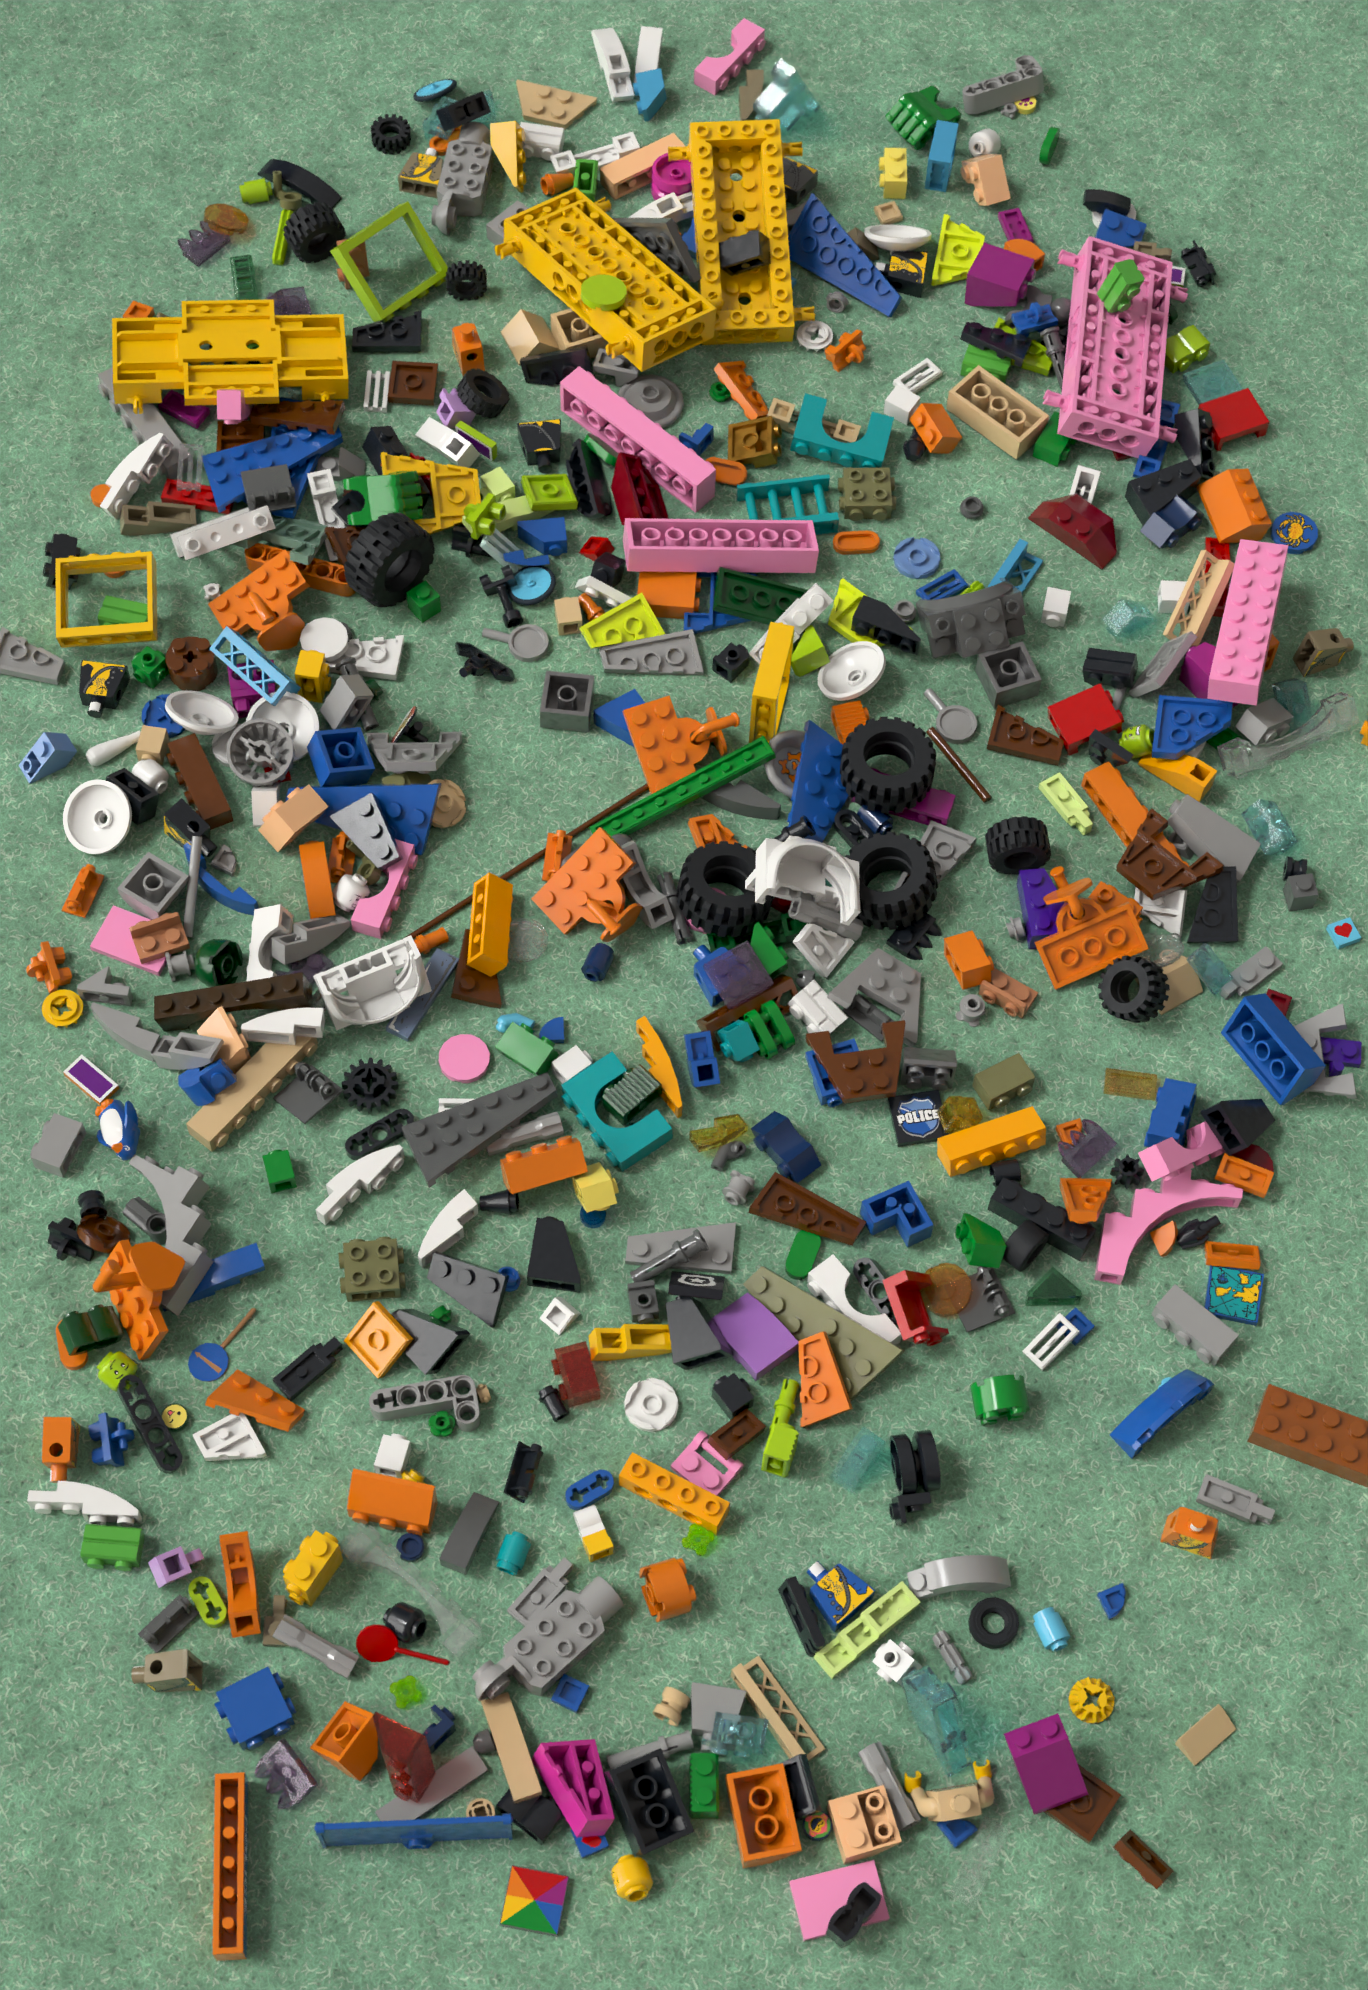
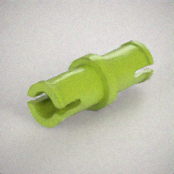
[769,1379,800,1431]

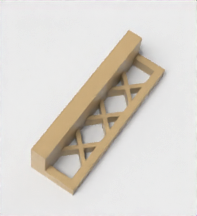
[1163,550,1235,649]
[731,1655,825,1762]

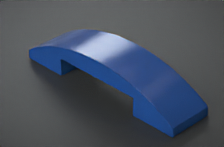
[1133,399,1180,478]
[183,843,259,915]

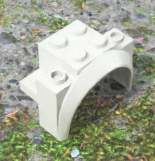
[745,836,861,926]
[313,935,432,1031]

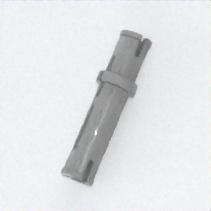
[606,1730,694,1769]

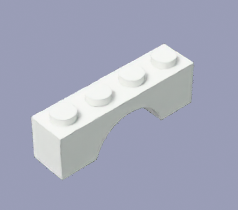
[247,904,294,1010]
[807,1255,902,1346]

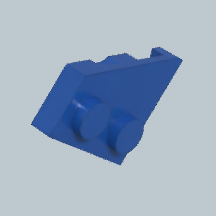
[1095,209,1147,248]

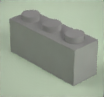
[1152,1284,1239,1366]

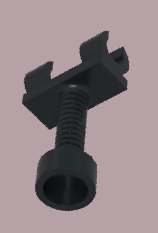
[479,565,523,628]

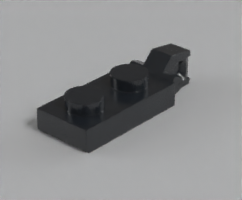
[272,1337,343,1401]

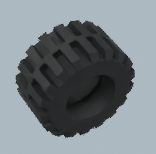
[283,202,346,263]
[985,816,1051,875]
[1098,955,1170,1023]

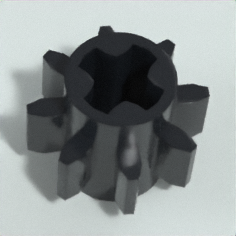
[1110,1154,1144,1189]

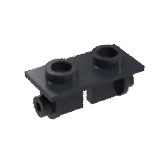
[1181,240,1216,287]
[503,1441,543,1503]

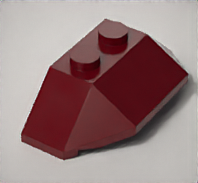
[611,452,669,525]
[1028,494,1117,570]

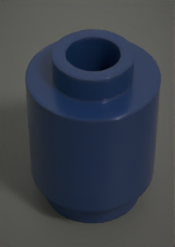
[857,805,893,835]
[581,943,614,982]

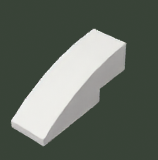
[633,26,663,92]
[241,1008,325,1045]
[418,1189,478,1268]

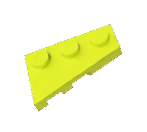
[579,592,665,649]

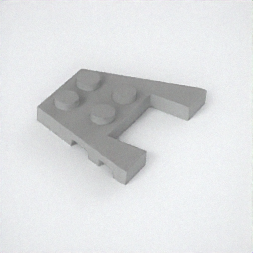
[366,732,462,774]
[827,948,921,1047]
[1293,1004,1357,1099]

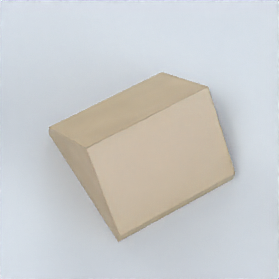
[501,309,560,366]
[1135,953,1203,1015]

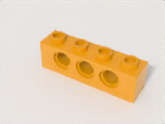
[619,1452,730,1535]

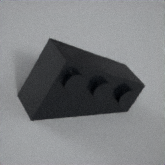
[1125,459,1201,526]

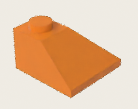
[310,1701,378,1781]

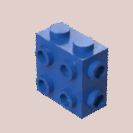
[215,1666,297,1750]

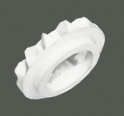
[797,320,833,353]

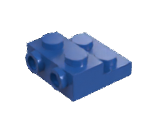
[805,1038,859,1107]

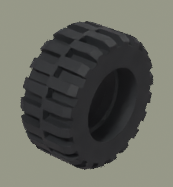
[344,513,435,607]
[840,716,936,814]
[845,832,938,930]
[676,841,774,937]

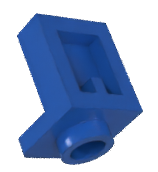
[679,423,714,457]

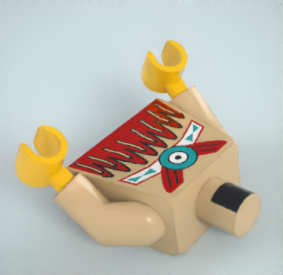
[904,1759,994,1822]

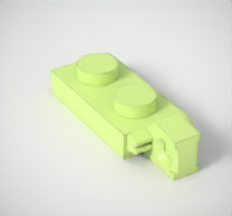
[1039,773,1093,836]

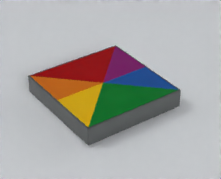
[500,1865,569,1937]

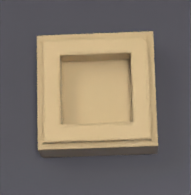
[874,201,903,225]

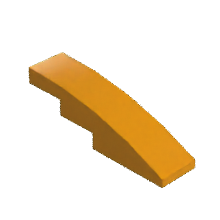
[636,1016,682,1118]

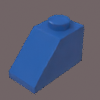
[517,517,567,556]

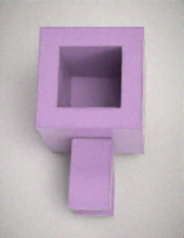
[436,388,476,428]
[148,1546,204,1588]

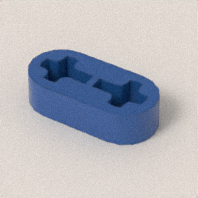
[565,1470,614,1511]

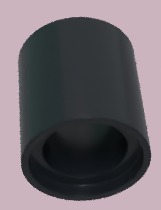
[989,1159,1021,1187]

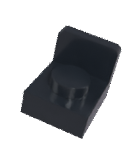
[889,1492,931,1526]

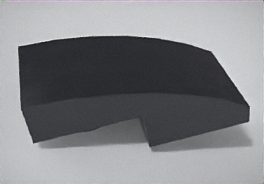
[1083,189,1131,216]

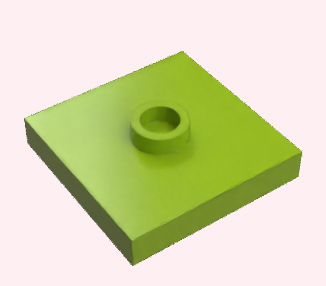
[521,474,578,511]

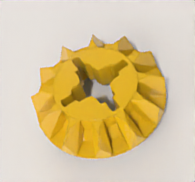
[42,989,84,1028]
[1069,1677,1115,1723]

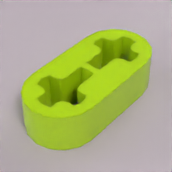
[188,1576,228,1628]

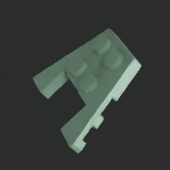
[231,517,328,565]

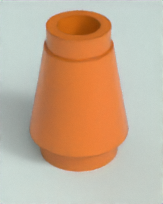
[540,173,574,196]

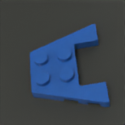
[684,572,757,634]

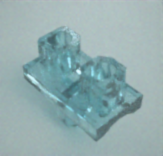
[1186,943,1233,995]

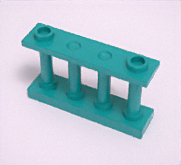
[736,474,839,535]

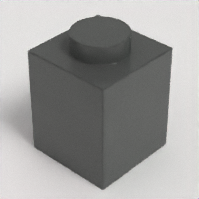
[1283,873,1319,912]

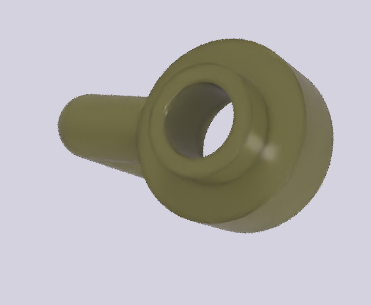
[273,171,302,212]
[345,839,381,886]

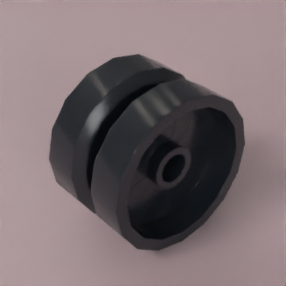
[890,1430,941,1495]

